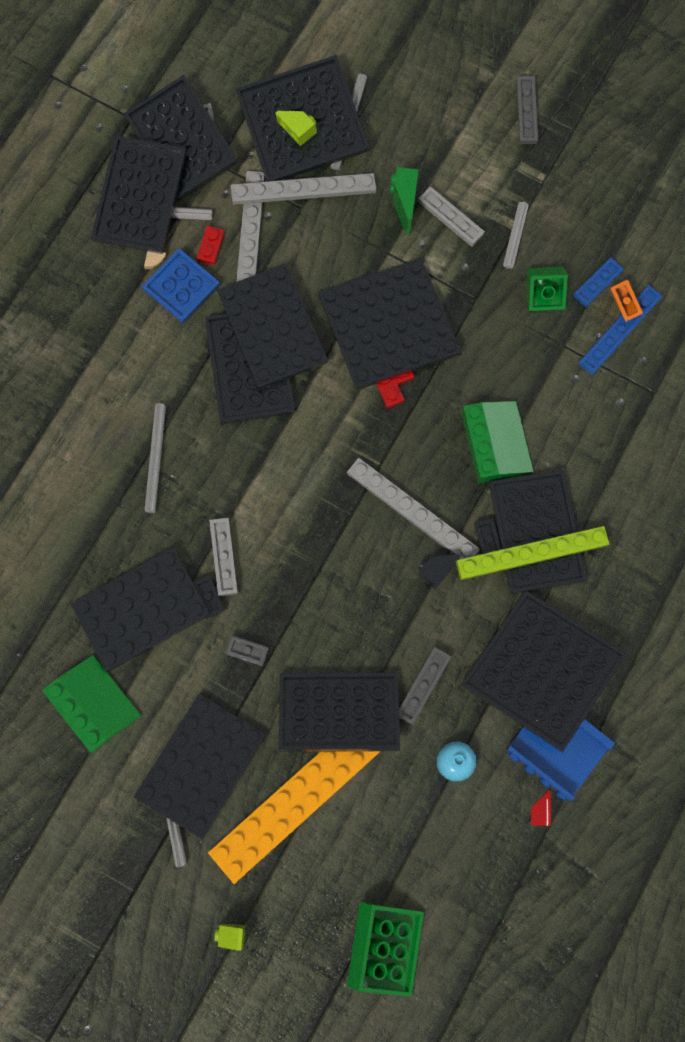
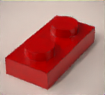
[197,226,225,266]

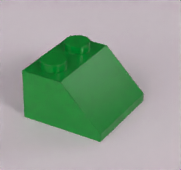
[526,267,568,311]

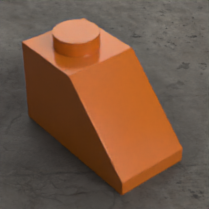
[609,280,643,322]

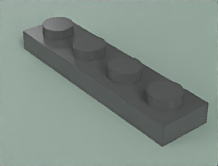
[516,76,538,144]
[399,647,451,725]

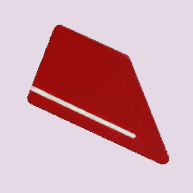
[531,790,551,826]

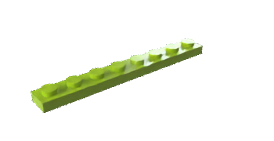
[456,526,610,580]

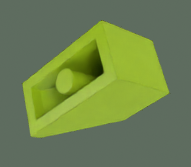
[275,111,317,146]
[215,924,245,951]

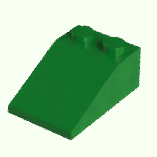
[390,167,419,236]

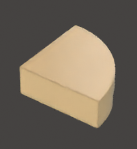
[144,251,167,269]

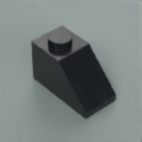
[417,554,461,589]

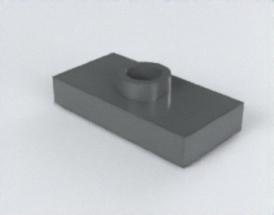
[225,635,269,667]

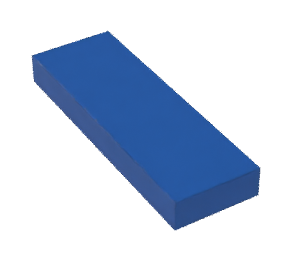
[573,257,624,308]

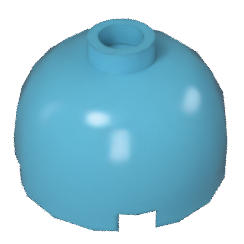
[437,742,476,782]

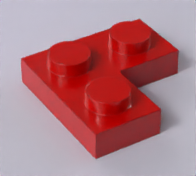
[376,372,414,409]

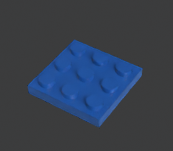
[141,249,220,324]

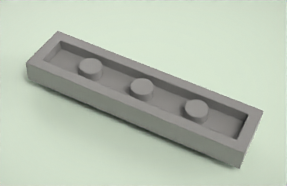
[418,186,485,247]
[209,518,238,597]

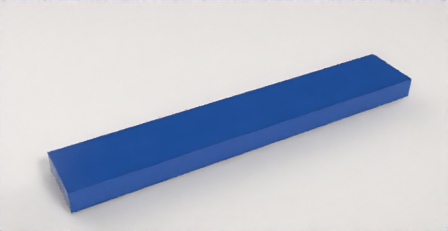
[578,285,663,376]

